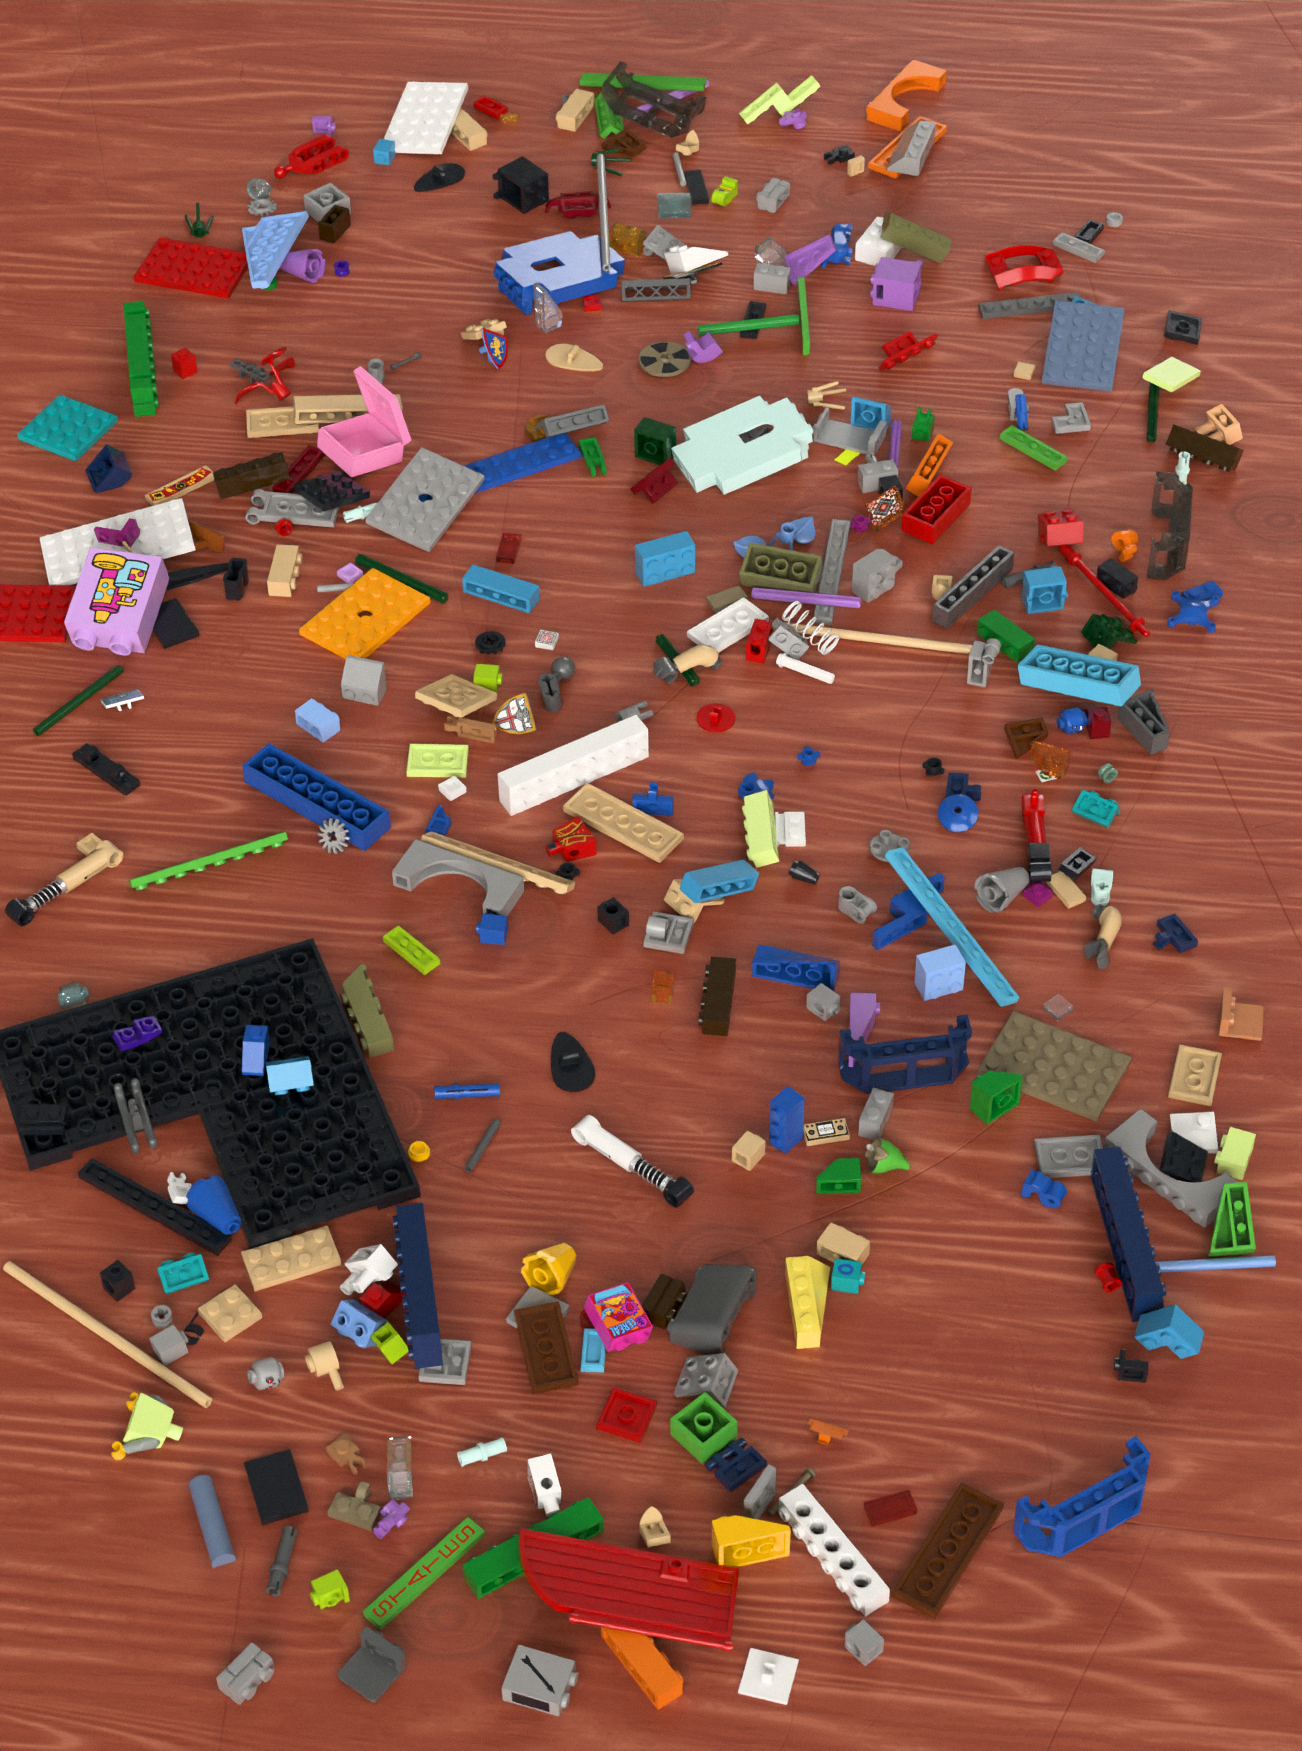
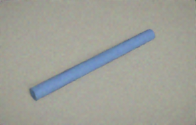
[1155,1255,1276,1273]

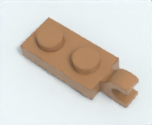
[444,716,497,744]

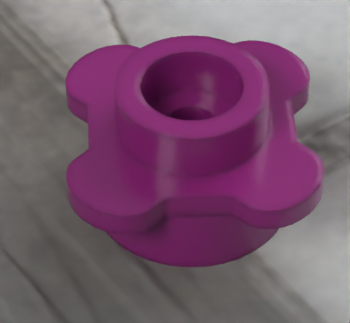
[850,515,871,532]

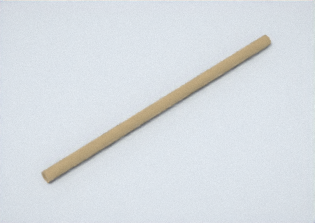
[773,622,997,657]
[3,1261,212,1408]

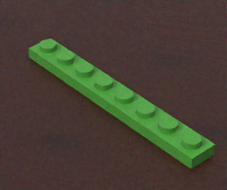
[128,832,288,890]

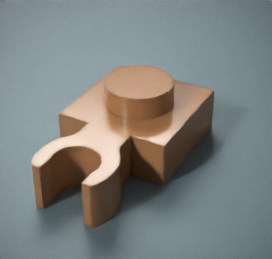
[326,1434,366,1475]

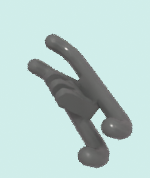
[114,1078,158,1154]

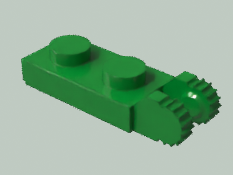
[578,437,607,477]

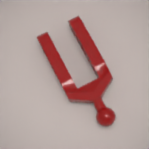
[274,134,349,179]

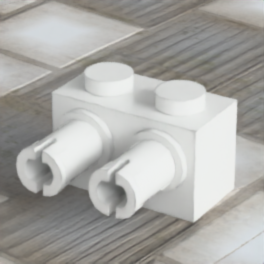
[340,1244,398,1295]

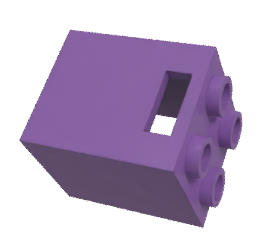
[870,257,922,311]

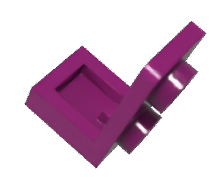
[94,518,140,548]

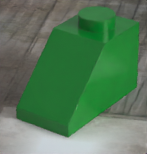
[816,1158,861,1194]

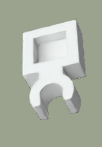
[167,1172,192,1204]

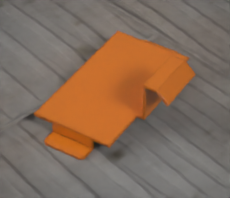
[808,1419,849,1446]

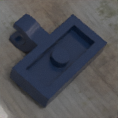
[945,773,981,801]
[1153,914,1198,953]

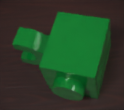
[912,407,935,442]

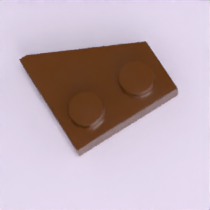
[602,129,646,156]
[1004,717,1048,759]

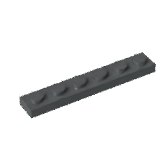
[978,292,1081,319]

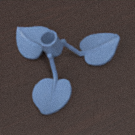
[733,517,815,558]

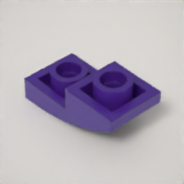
[113,1016,162,1051]

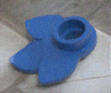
[738,773,775,800]

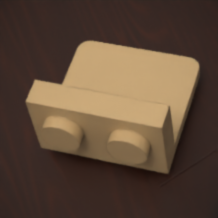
[664,879,725,923]

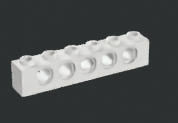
[778,1484,890,1616]

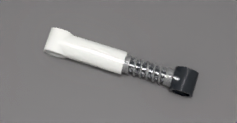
[571,1115,694,1208]

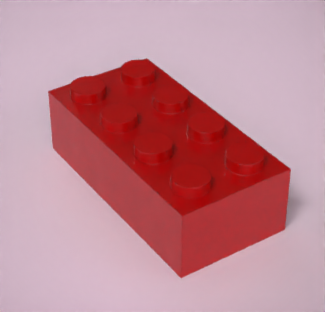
[901,474,972,545]

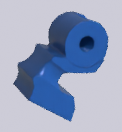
[1021,1169,1067,1208]

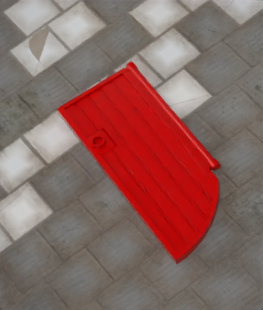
[518,1528,739,1652]

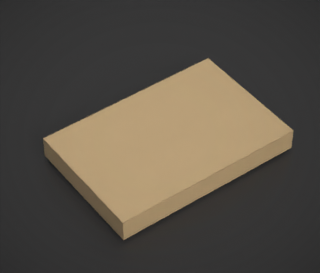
[1168,1044,1222,1106]

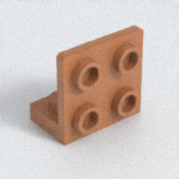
[1219,987,1264,1041]

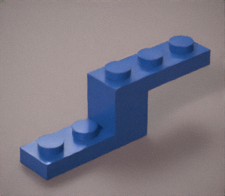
[872,872,945,951]

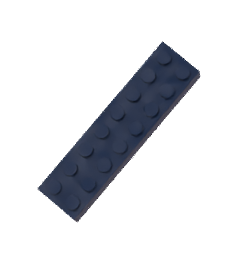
[1090,1147,1166,1322]
[393,1203,443,1369]

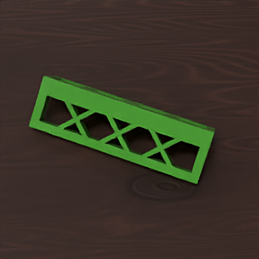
[594,88,624,139]

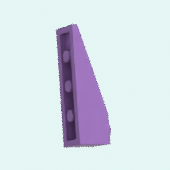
[849,993,880,1067]

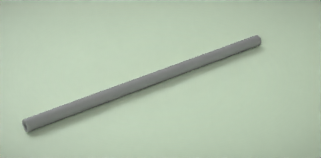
[597,154,611,271]

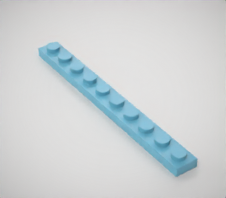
[885,847,1020,1007]

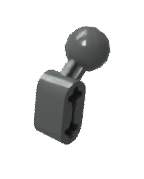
[539,656,575,712]

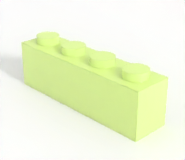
[742,790,779,868]

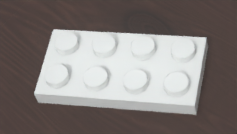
[687,597,769,653]

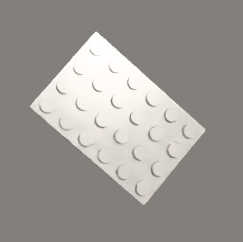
[384,82,469,154]

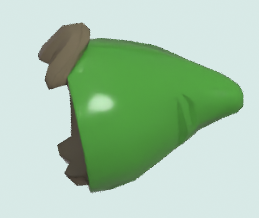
[865,1137,910,1174]

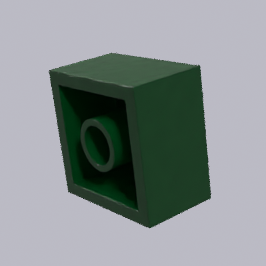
[634,417,676,465]

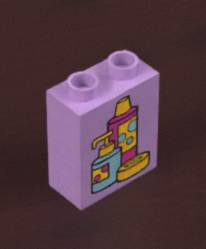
[64,547,169,656]

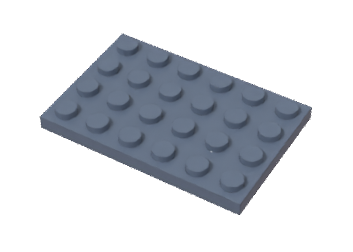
[1042,300,1125,392]

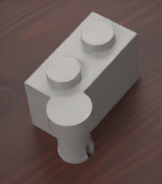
[967,638,1001,688]

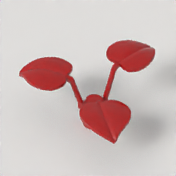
[235,346,295,405]

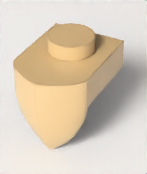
[676,130,699,155]
[931,575,953,601]
[639,1506,671,1548]

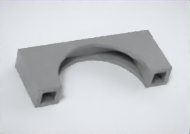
[392,839,524,916]
[1104,1109,1238,1228]

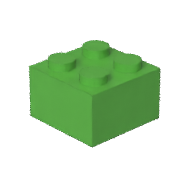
[670,1392,737,1465]

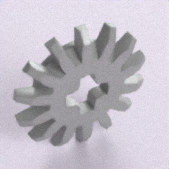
[247,198,277,217]
[317,818,350,854]

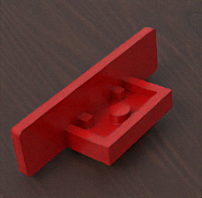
[879,331,938,371]

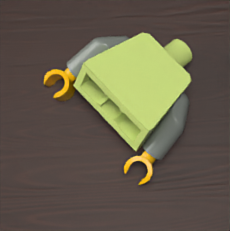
[111,1392,183,1460]

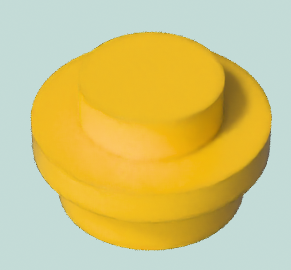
[408,1141,430,1162]

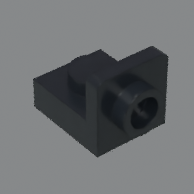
[1114,1349,1149,1383]

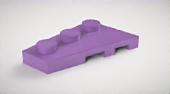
[784,234,836,286]

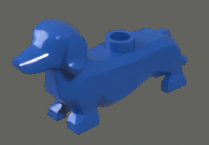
[820,223,852,268]

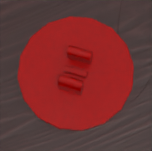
[697,703,735,733]

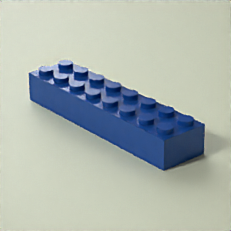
[242,743,391,851]

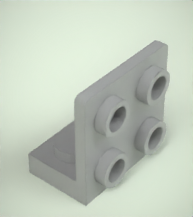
[674,1353,739,1408]

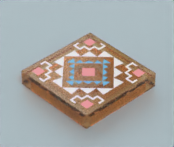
[865,485,905,532]

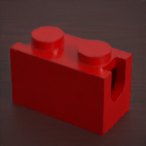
[746,618,773,664]

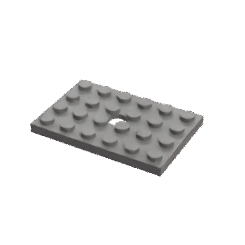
[366,447,484,553]

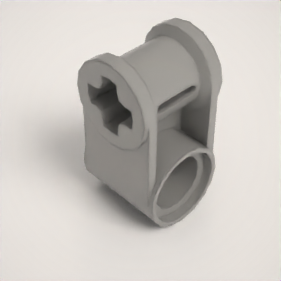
[838,886,877,924]

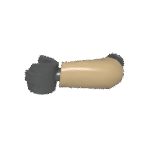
[653,644,722,685]
[1083,904,1122,969]

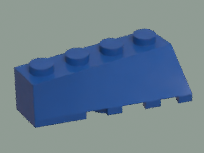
[752,945,840,991]

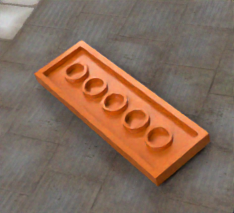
[868,116,947,179]

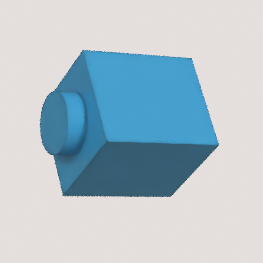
[373,139,396,166]

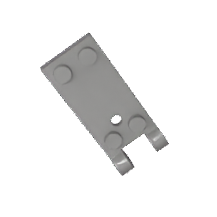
[245,489,340,528]

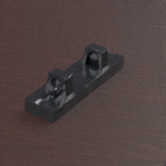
[72,743,141,796]

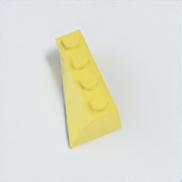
[785,1256,830,1349]

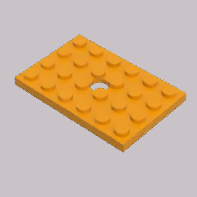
[299,568,431,659]

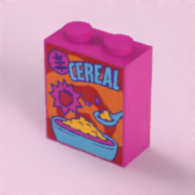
[584,1282,653,1352]

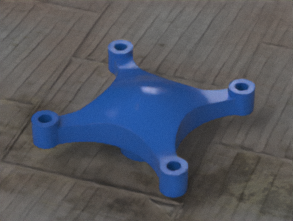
[1167,590,1219,633]

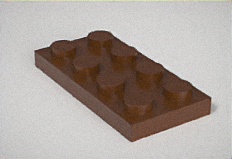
[514,1301,578,1394]

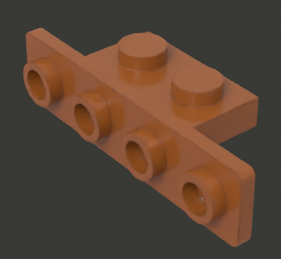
[188,519,225,553]

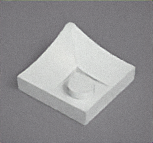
[1170,1112,1218,1154]

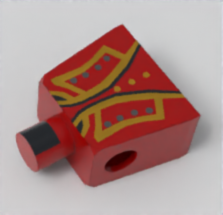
[545,816,597,862]

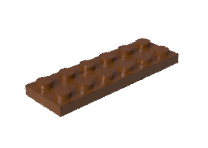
[892,1482,1004,1619]

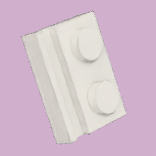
[775,812,806,847]

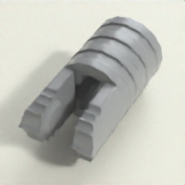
[615,700,654,723]

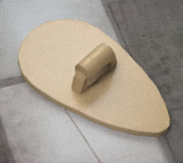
[545,344,603,371]

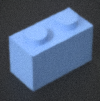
[295,698,340,743]

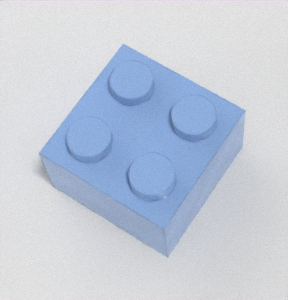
[914,944,966,1001]

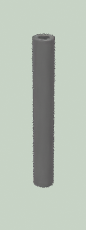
[464,1119,501,1173]

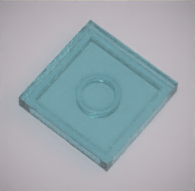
[657,193,691,218]

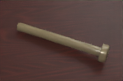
[768,1467,816,1516]

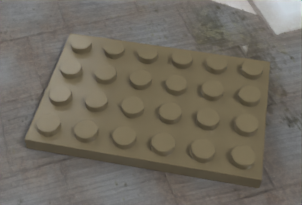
[978,1011,1132,1122]

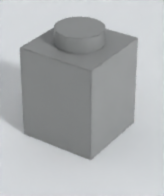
[149,1324,188,1366]

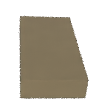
[706,586,748,613]

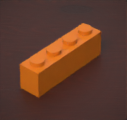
[905,433,953,497]
[601,1627,684,1710]

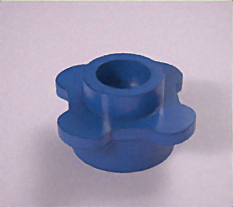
[797,747,820,766]

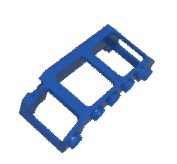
[1013,1436,1151,1557]

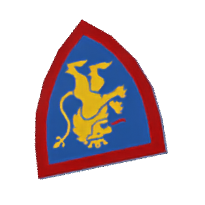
[479,328,508,370]

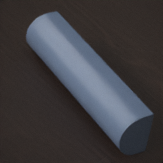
[188,1475,236,1568]

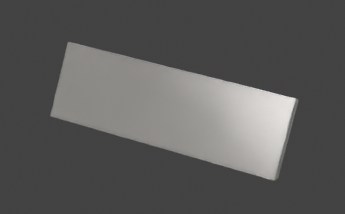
[1053,232,1105,263]

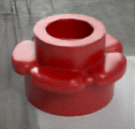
[275,519,293,536]

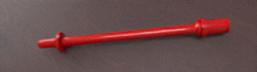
[1059,544,1150,637]

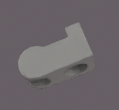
[1007,388,1029,421]

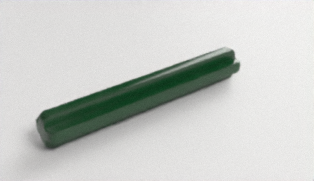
[656,634,700,686]

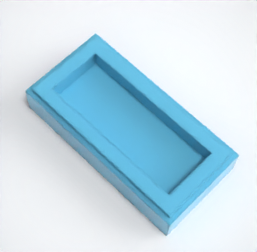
[581,1328,606,1372]

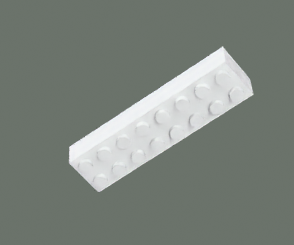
[498,715,649,816]

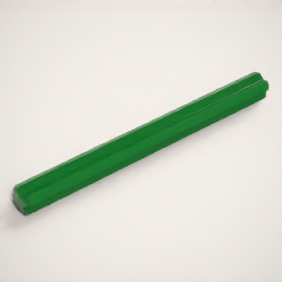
[698,314,800,336]

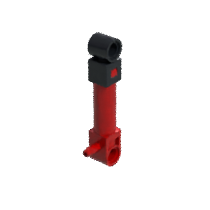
[1022,789,1051,882]

